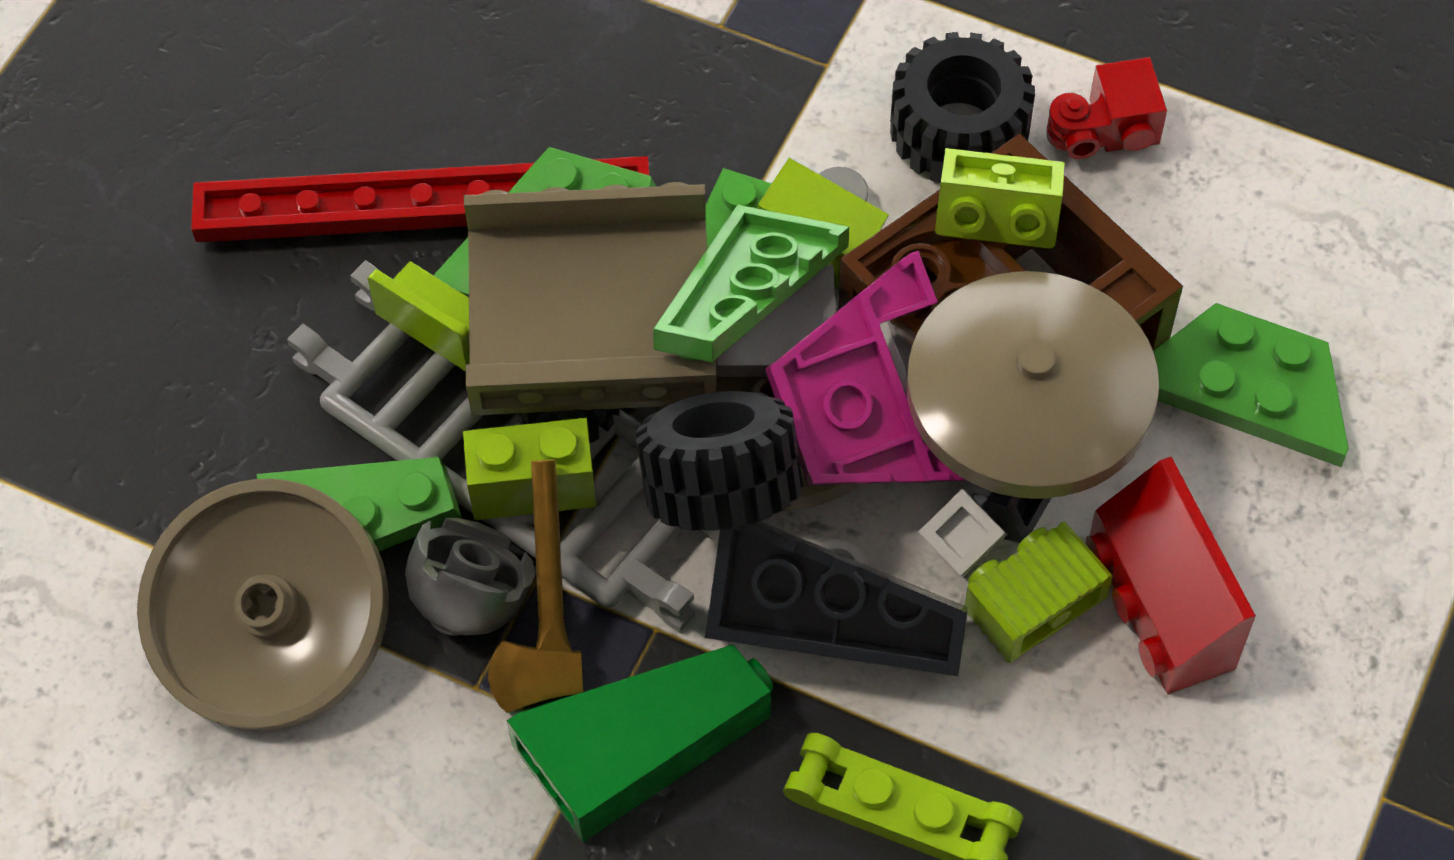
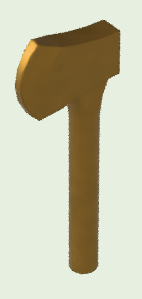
[488,459,583,713]

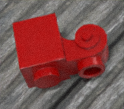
[1046,57,1167,159]

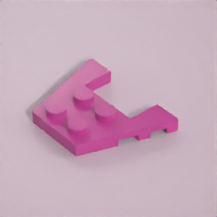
[765,251,967,485]

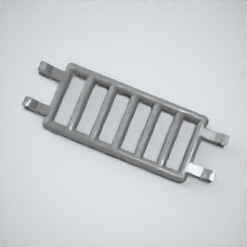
[287,260,720,633]

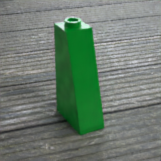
[507,644,774,843]

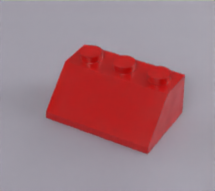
[1086,456,1256,695]

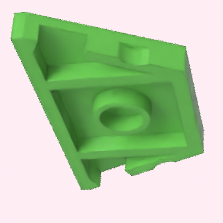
[1153,303,1349,467]

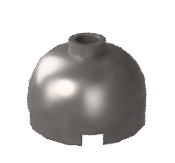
[405,518,536,636]

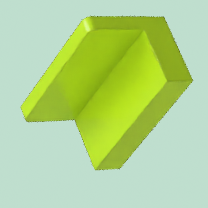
[367,261,470,371]

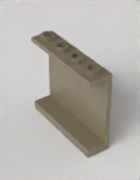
[464,182,716,415]

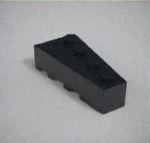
[705,521,968,676]

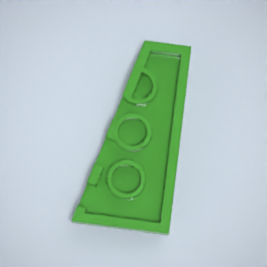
[653,205,850,362]

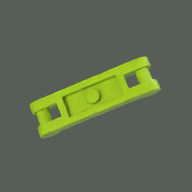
[783,733,1024,860]

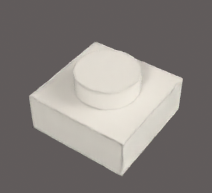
[918,489,1007,577]

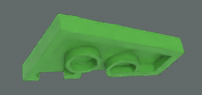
[256,457,462,551]

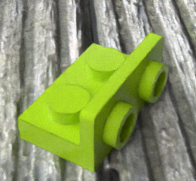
[935,148,1065,248]

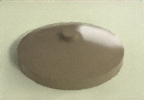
[907,271,1159,499]
[137,479,389,731]

